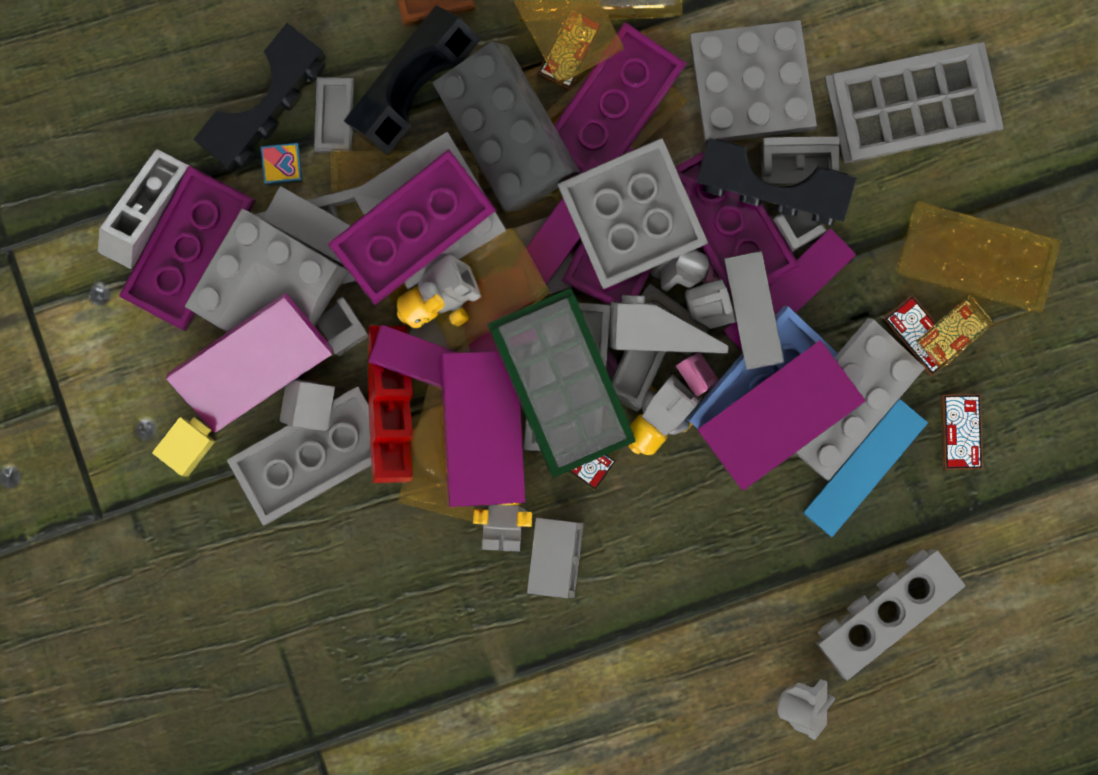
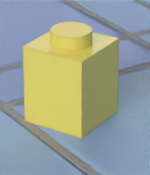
[152,417,216,476]

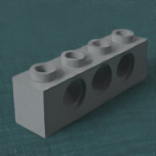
[814,548,966,681]

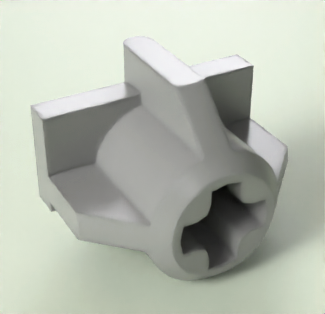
[650,250,709,291]
[684,279,737,329]
[777,679,835,739]

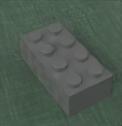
[432,41,581,212]

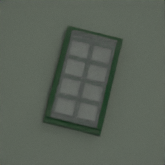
[487,288,636,478]

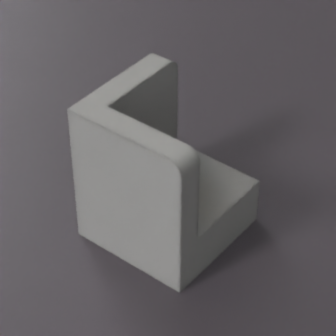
[773,210,826,252]
[317,296,368,357]
[280,379,335,431]

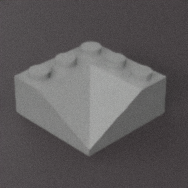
[352,132,506,290]
[185,209,348,332]

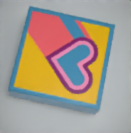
[261,143,303,185]

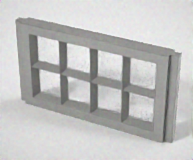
[824,42,1004,164]

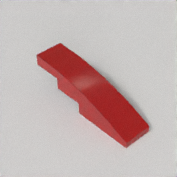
[368,325,413,483]

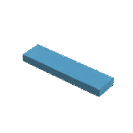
[802,399,928,537]

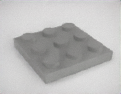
[690,20,817,144]
[557,138,708,289]

